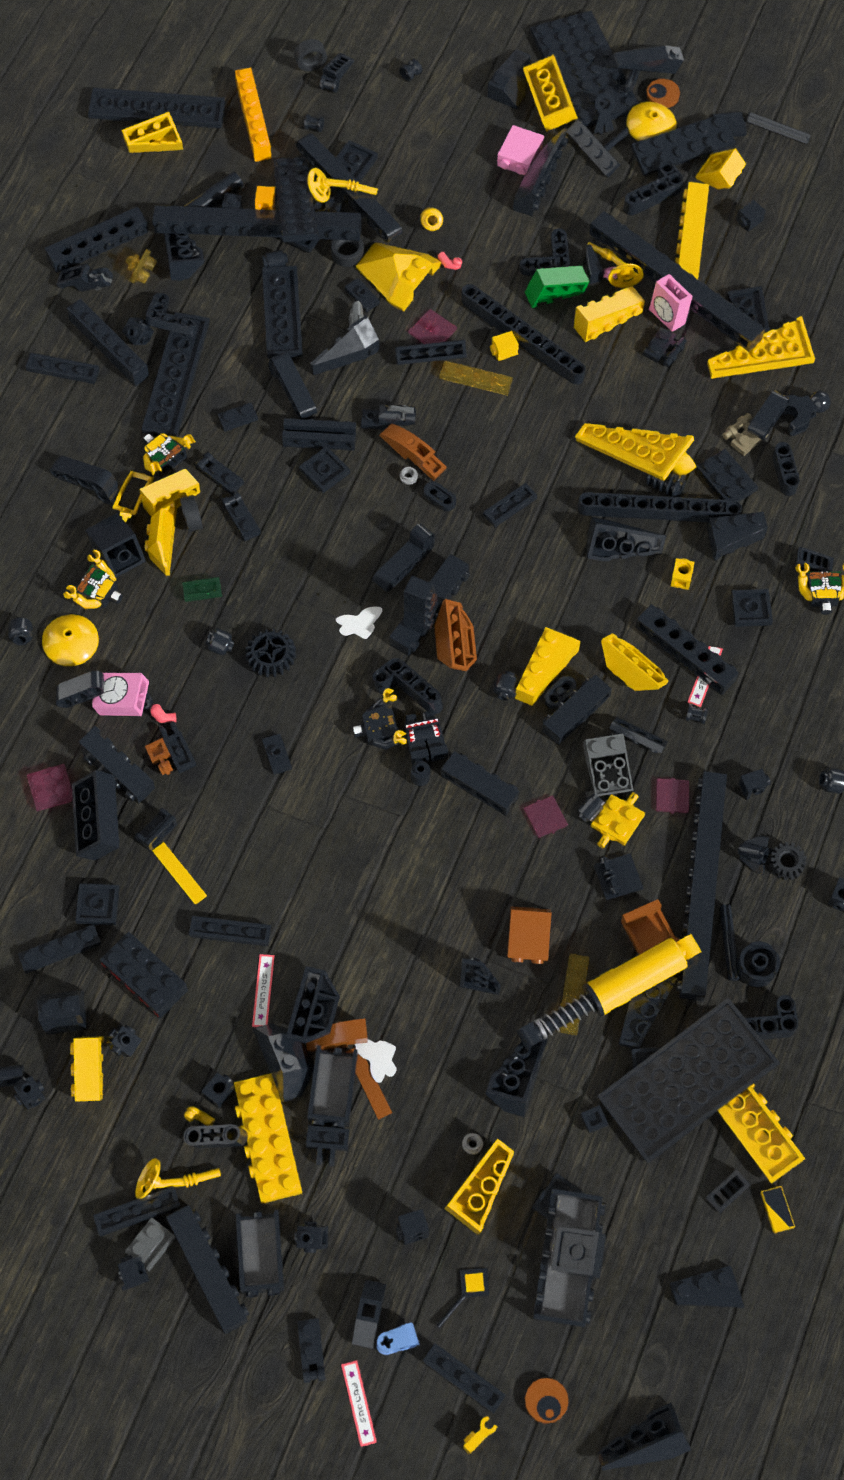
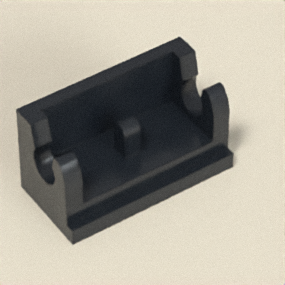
[134,807,177,852]

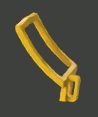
[112,471,154,522]

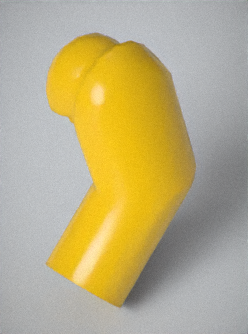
[184,1106,215,1126]

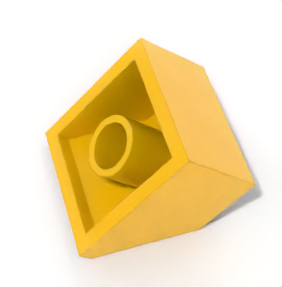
[695,148,746,189]

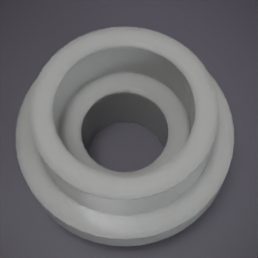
[400,467,418,484]
[462,1133,483,1154]

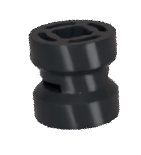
[399,58,422,82]

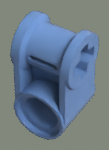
[376,1323,419,1355]

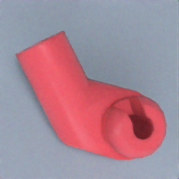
[437,252,462,270]
[150,704,177,723]

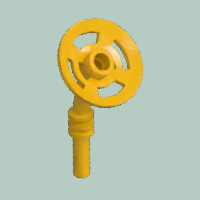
[308,168,378,203]
[587,242,643,288]
[135,1158,221,1199]

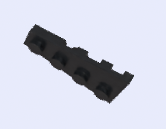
[619,976,677,1049]

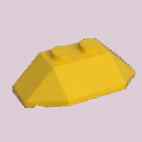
[145,502,177,576]
[601,633,668,691]

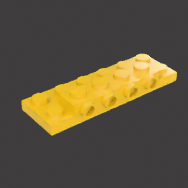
[234,1073,302,1204]
[718,1084,805,1184]

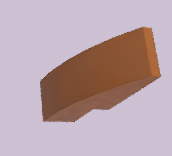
[306,1019,368,1052]

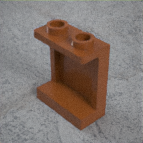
[621,899,680,955]

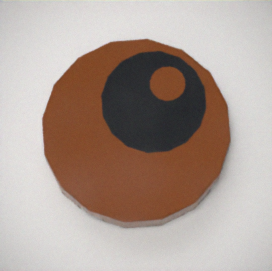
[647,79,680,108]
[525,1378,568,1424]

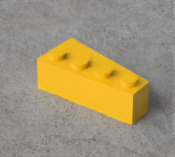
[574,286,644,342]
[515,627,580,706]
[444,1139,514,1235]

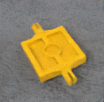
[591,792,645,849]

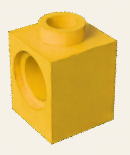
[671,558,694,590]

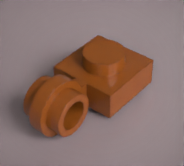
[145,738,173,775]

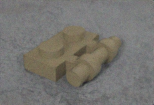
[722,413,769,456]

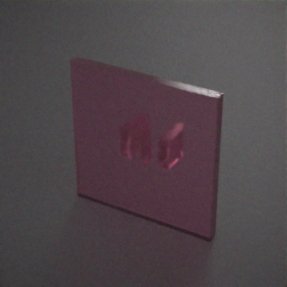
[408,309,457,344]

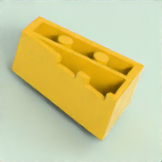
[122,112,183,153]
[140,469,200,517]
[70,1036,104,1101]

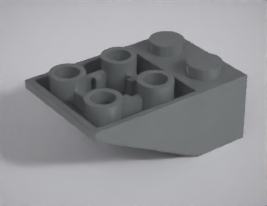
[583,734,634,796]

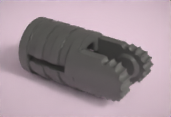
[349,301,364,327]

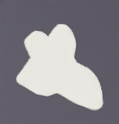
[336,607,382,639]
[355,1040,396,1083]

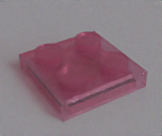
[27,764,73,812]

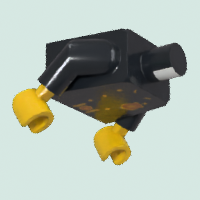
[353,688,407,750]

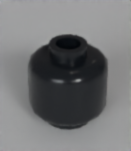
[8,617,33,645]
[205,628,234,656]
[493,671,520,701]
[819,767,844,794]

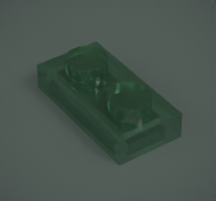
[182,577,222,602]

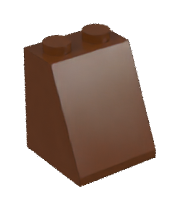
[507,906,552,964]

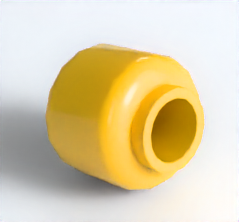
[420,207,443,231]

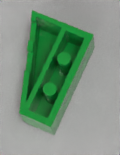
[525,266,589,308]

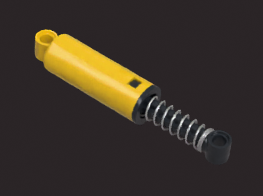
[516,934,702,1049]

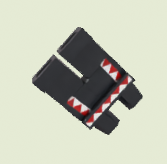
[404,711,448,765]

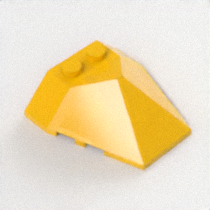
[356,242,442,311]

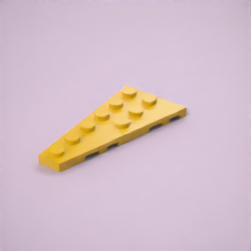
[707,316,815,379]
[575,423,694,481]

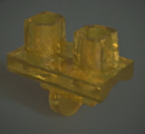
[126,249,157,283]

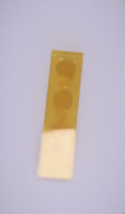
[440,361,513,396]
[557,954,589,1035]

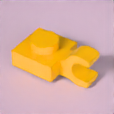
[463,1416,497,1454]

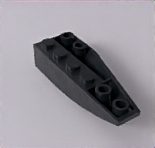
[513,129,568,216]

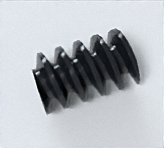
[646,473,687,497]

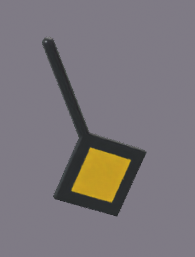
[437,1268,489,1328]

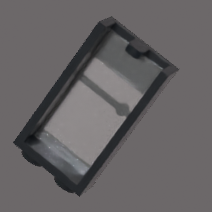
[307,1045,358,1129]
[236,1210,285,1298]

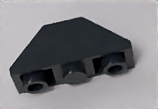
[352,1280,386,1349]

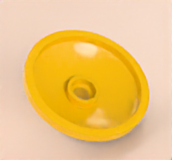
[627,102,676,141]
[42,614,99,666]

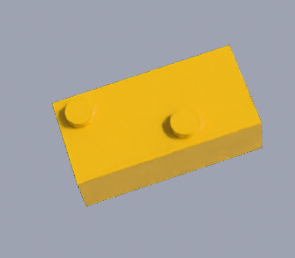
[523,55,577,132]

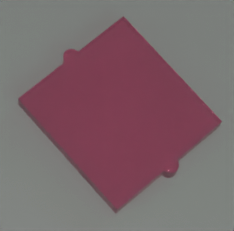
[656,778,689,814]
[524,796,568,838]

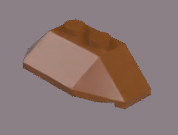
[434,599,477,671]

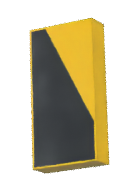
[761,1186,795,1233]

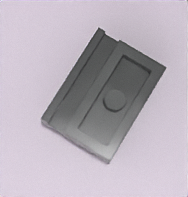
[125,1218,176,1271]

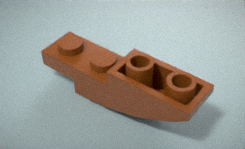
[380,424,447,481]

